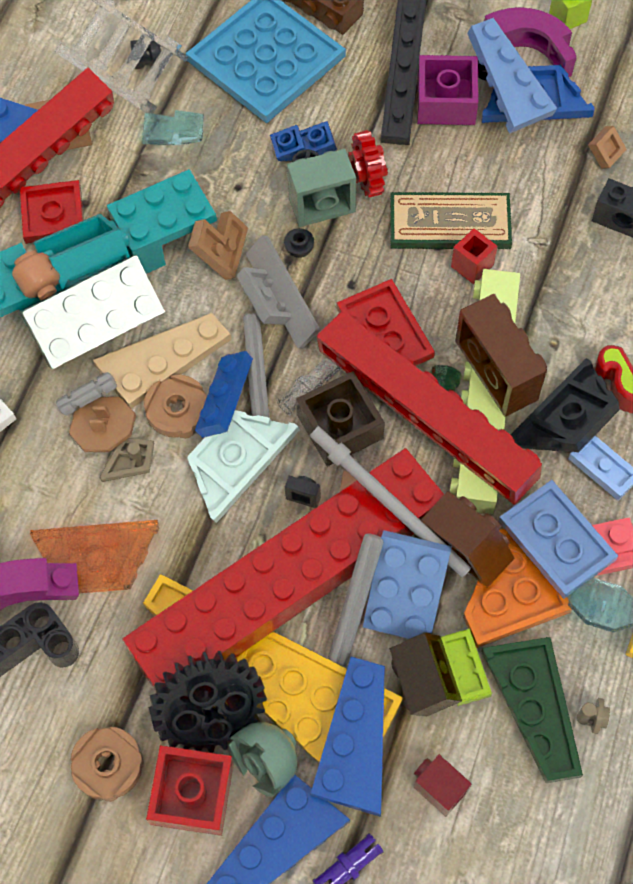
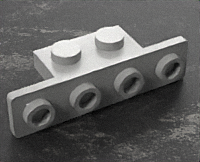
[237,235,320,348]

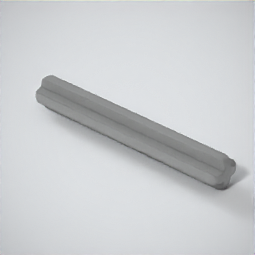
[243,313,269,418]
[328,534,384,666]

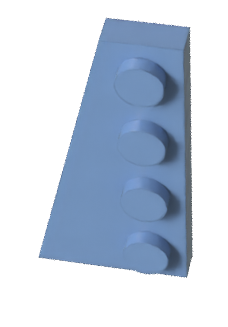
[467,18,557,134]

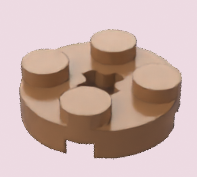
[144,375,207,439]
[71,727,144,802]

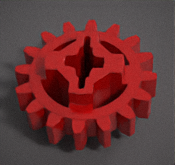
[348,130,388,198]

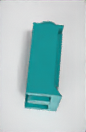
[33,213,130,291]

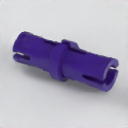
[312,833,384,884]

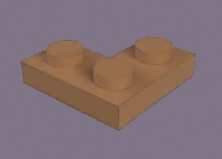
[188,211,248,280]

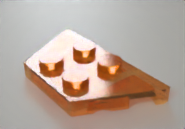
[30,520,159,594]

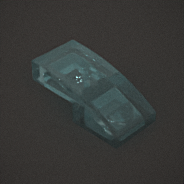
[142,110,204,145]

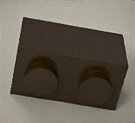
[389,632,462,717]

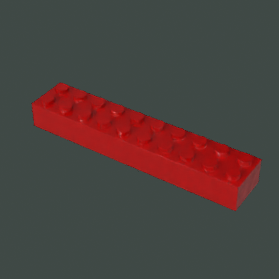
[122,448,444,691]

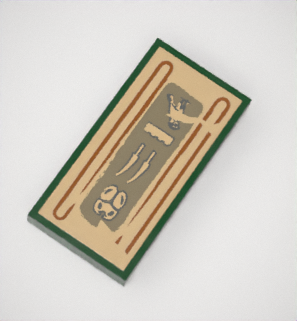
[390,192,512,249]

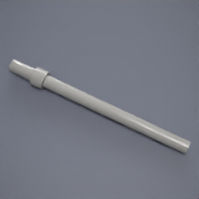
[309,426,471,577]

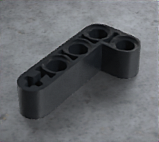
[0,602,79,677]

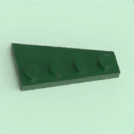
[481,637,583,783]

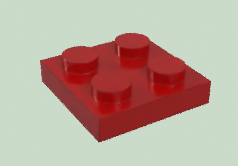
[20,180,84,244]

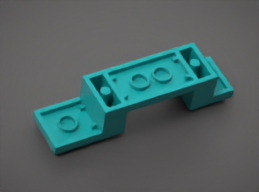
[0,169,217,326]

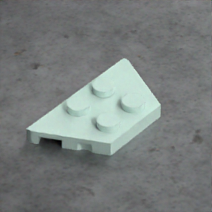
[187,410,300,523]

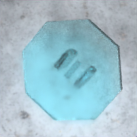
[568,578,633,632]

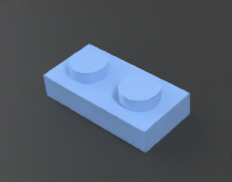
[568,436,633,501]

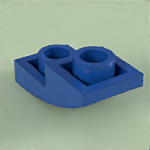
[270,121,337,161]

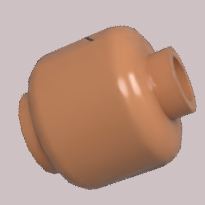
[12,250,60,300]

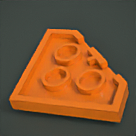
[463,529,572,648]

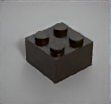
[296,371,385,467]

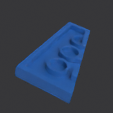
[207,775,350,884]

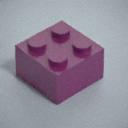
[417,55,478,125]

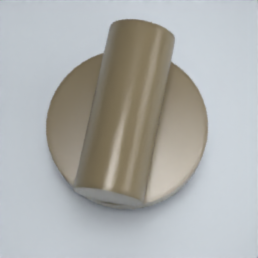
[577,698,610,734]

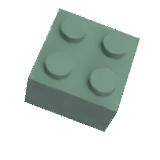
[287,149,356,227]

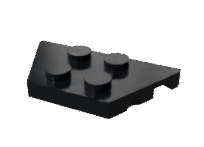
[510,358,620,453]

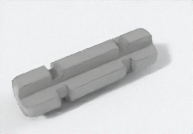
[56,372,117,416]

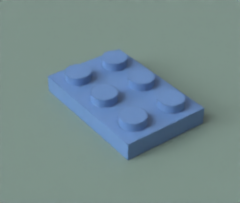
[498,480,618,599]
[363,530,452,639]

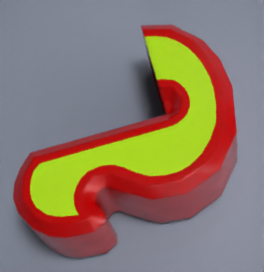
[594,345,633,414]

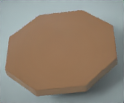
[69,397,136,452]

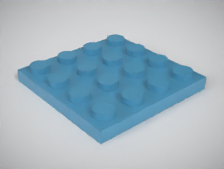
[186,0,346,124]

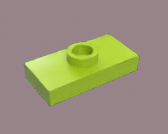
[441,628,492,706]

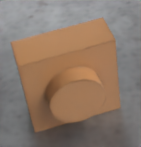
[588,126,627,168]

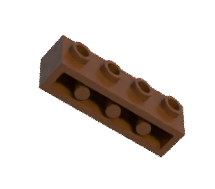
[284,0,364,35]

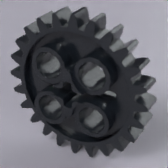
[149,651,267,753]

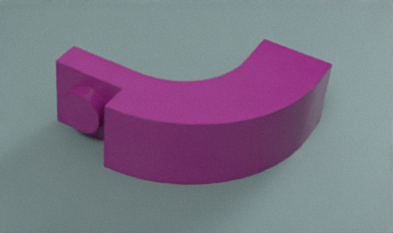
[484,7,577,77]
[0,558,79,611]

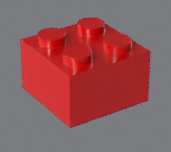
[146,745,234,836]

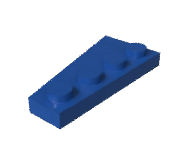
[311,657,385,817]

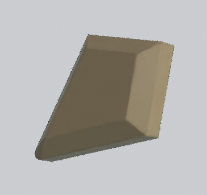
[100,438,155,482]

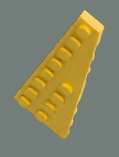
[143,574,403,763]

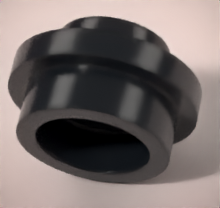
[284,228,314,258]

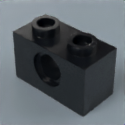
[591,178,633,238]

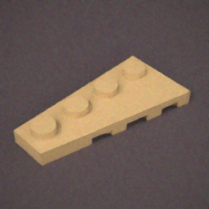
[93,313,231,409]

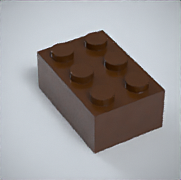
[455,294,547,417]

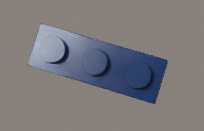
[195,351,253,438]

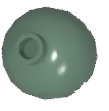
[229,722,297,797]

